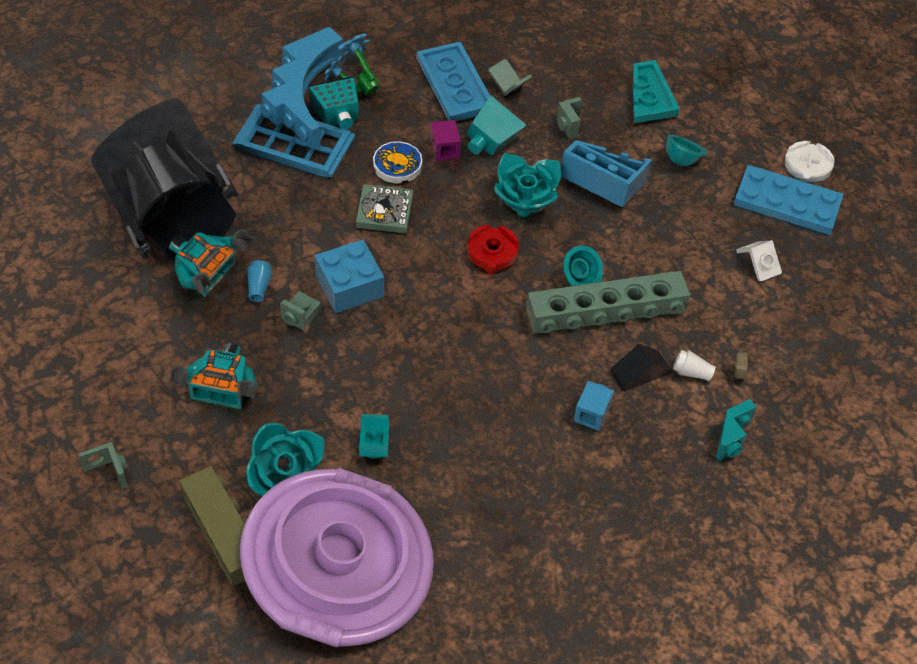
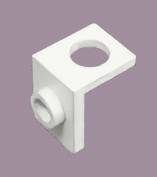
[736,240,782,281]

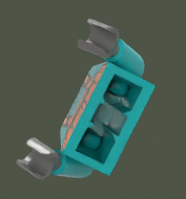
[169,229,252,297]
[169,343,258,409]

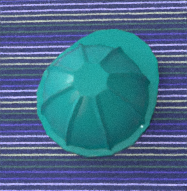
[666,134,708,166]
[562,245,603,286]

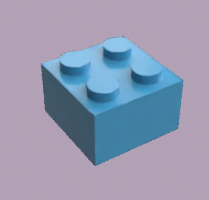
[314,239,384,313]

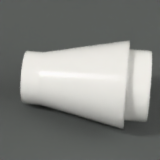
[673,350,716,381]

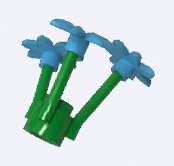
[324,33,381,96]

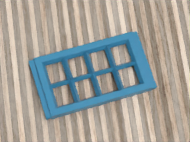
[232,104,355,178]

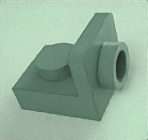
[280,291,321,330]

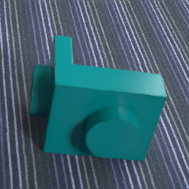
[359,414,389,459]

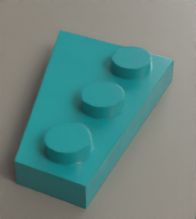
[632,60,680,124]

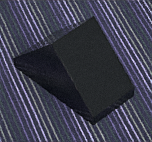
[611,344,672,391]

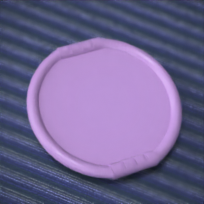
[240,468,434,648]

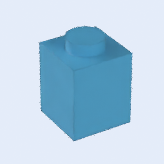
[574,381,614,431]

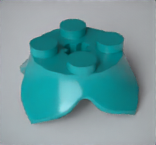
[494,153,561,217]
[246,423,325,496]

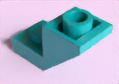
[716,399,756,461]

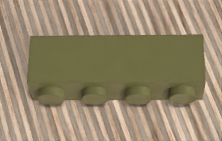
[179,466,247,587]

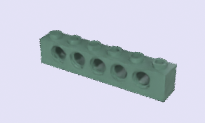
[526,271,690,334]

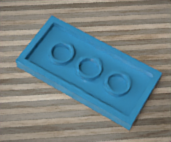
[416,42,490,121]
[734,165,844,235]

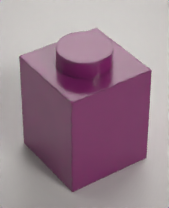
[430,120,461,161]

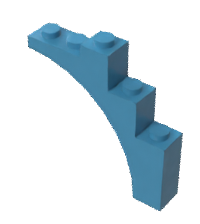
[260,27,343,149]

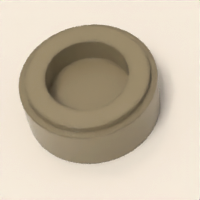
[734,352,748,379]

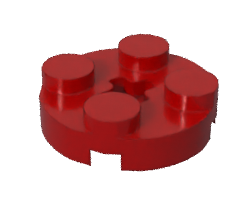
[467,225,519,274]

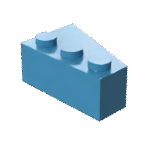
[560,140,652,207]

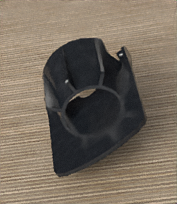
[91,98,239,261]

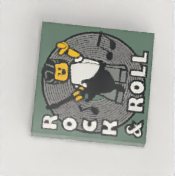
[356,184,413,234]

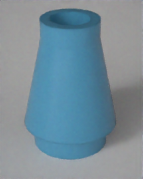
[247,260,273,302]

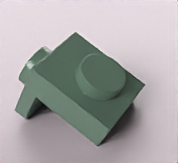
[557,97,582,139]

